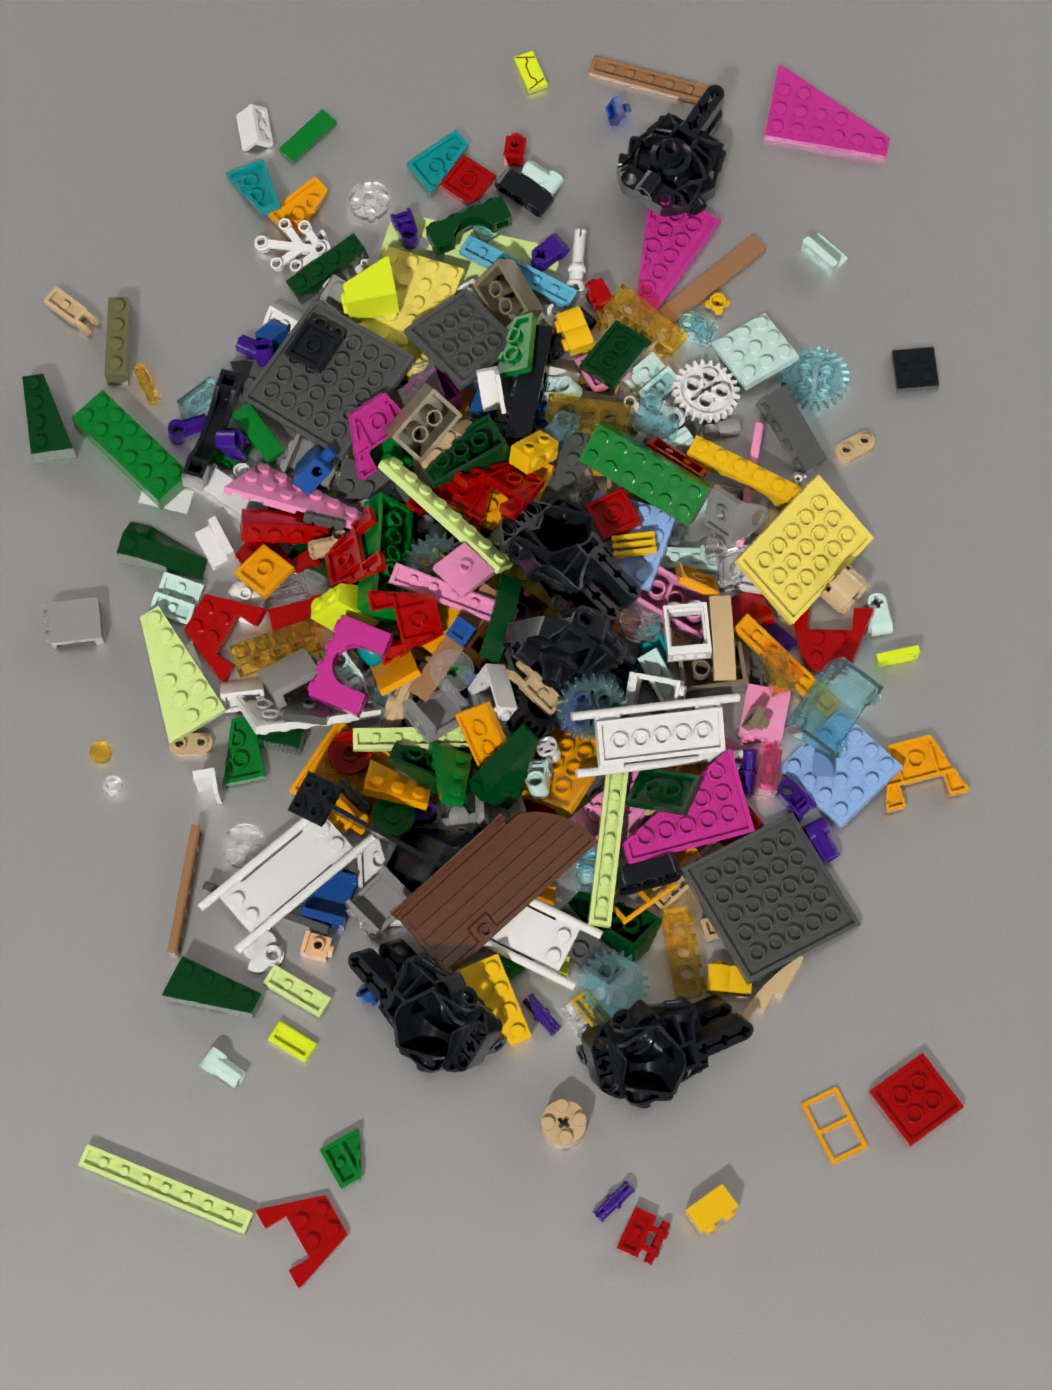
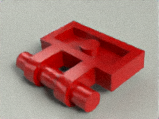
[616,1207,671,1266]

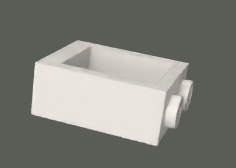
[662,600,712,662]
[467,663,517,728]
[624,672,687,716]

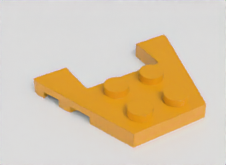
[885,734,969,814]

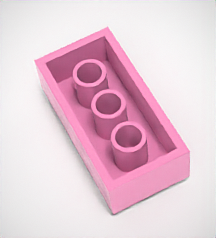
[631,566,710,644]

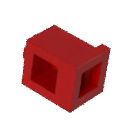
[503,133,527,167]
[585,277,614,315]

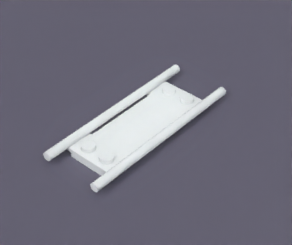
[570,693,743,778]
[197,798,376,954]
[483,899,604,991]

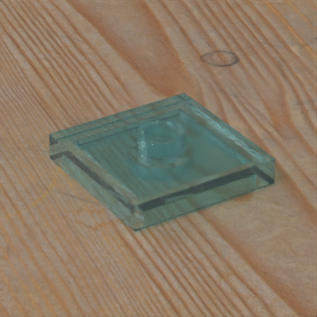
[177,376,216,420]

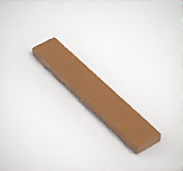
[588,55,709,105]
[659,234,766,326]
[409,583,496,703]
[167,824,203,958]

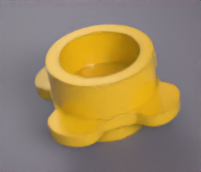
[705,292,730,316]

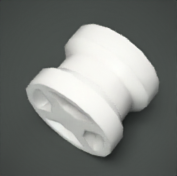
[536,736,561,764]

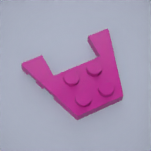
[348,392,401,480]

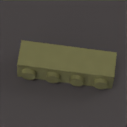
[104,297,132,385]

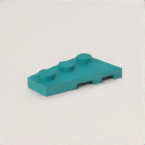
[407,130,469,196]
[225,159,281,216]

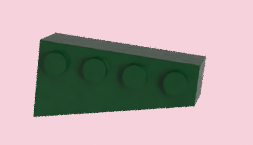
[22,374,77,464]
[161,956,264,1019]

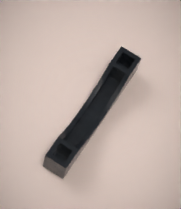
[182,369,242,491]

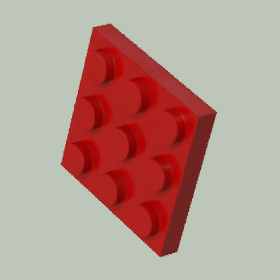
[868,1052,964,1148]

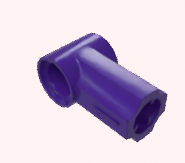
[235,335,274,367]
[168,413,207,445]
[802,817,841,864]

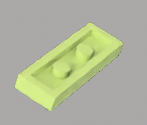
[263,964,332,1019]

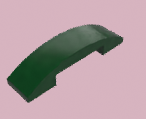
[478,574,522,663]

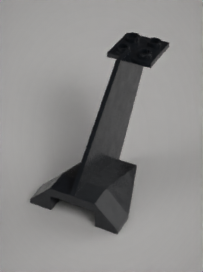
[288,771,476,893]

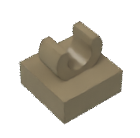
[741,705,770,731]

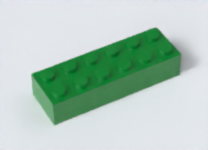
[71,389,186,510]
[578,421,714,526]
[357,492,413,626]

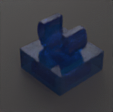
[605,97,631,126]

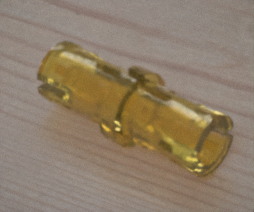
[133,362,161,405]

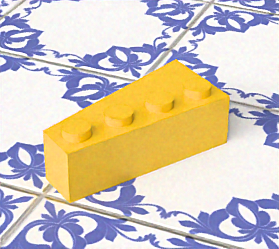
[456,953,532,1046]

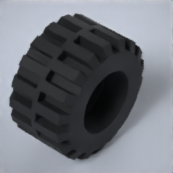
[506,689,563,739]

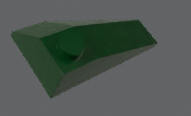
[423,414,510,488]
[117,522,208,580]
[387,744,479,807]
[567,891,662,964]

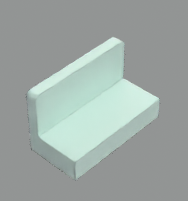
[801,233,848,276]

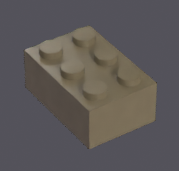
[473,259,544,331]
[384,383,463,463]
[676,641,748,699]

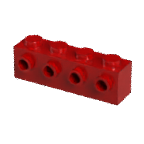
[240,509,329,544]

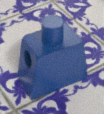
[292,445,338,496]

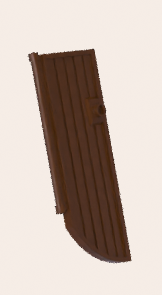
[390,811,598,974]

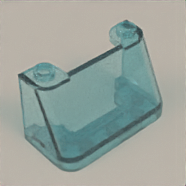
[784,656,884,759]

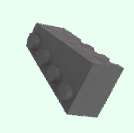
[756,385,828,473]

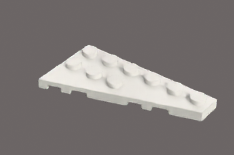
[236,696,381,735]

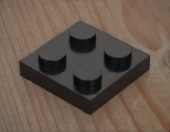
[284,319,343,374]
[891,347,939,392]

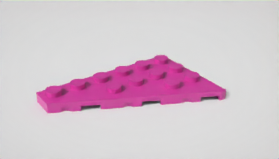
[764,65,890,160]
[635,202,721,319]
[622,749,755,865]

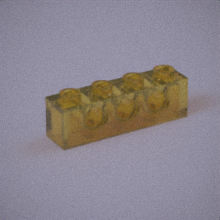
[603,283,689,359]
[544,394,635,434]
[229,618,322,678]
[659,906,706,999]

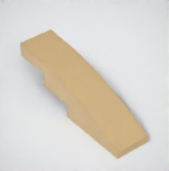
[708,595,736,681]
[648,841,723,912]
[742,956,804,1021]

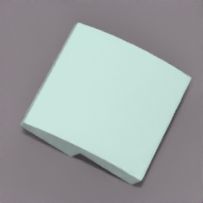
[622,351,676,406]
[149,571,206,625]

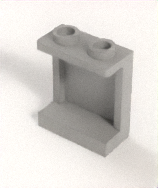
[280,434,341,493]
[44,597,104,649]
[258,647,318,709]
[403,679,472,744]
[345,865,412,938]

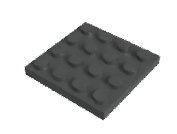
[404,288,509,391]

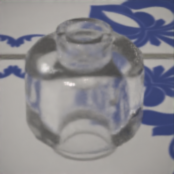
[699,533,728,566]

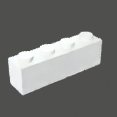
[195,463,271,521]

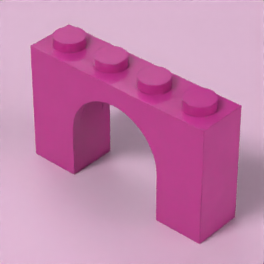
[307,615,394,718]

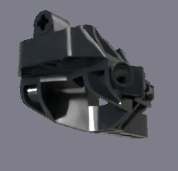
[616,85,726,217]
[490,497,642,625]
[502,606,642,707]
[348,938,507,1073]
[576,995,754,1108]

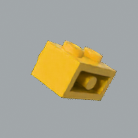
[509,430,559,475]
[685,1184,738,1236]

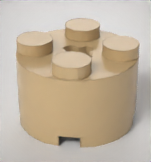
[820,564,870,615]
[541,1099,586,1149]

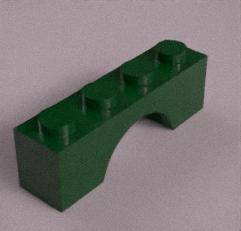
[426,196,512,257]
[286,233,369,305]

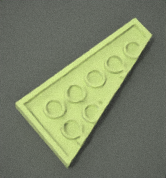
[140,606,226,746]

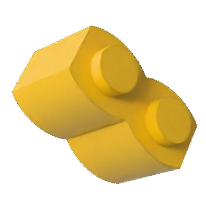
[553,306,594,356]
[705,961,752,997]

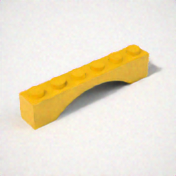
[686,435,803,510]

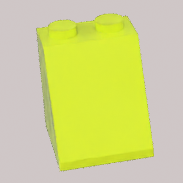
[340,256,400,321]
[311,583,379,632]

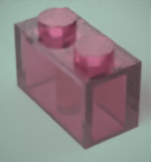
[753,746,783,798]

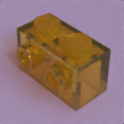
[758,647,797,698]

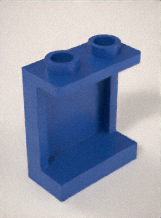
[300,869,358,931]

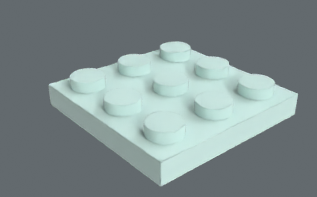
[712,313,799,390]

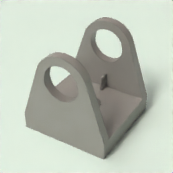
[703,484,768,542]

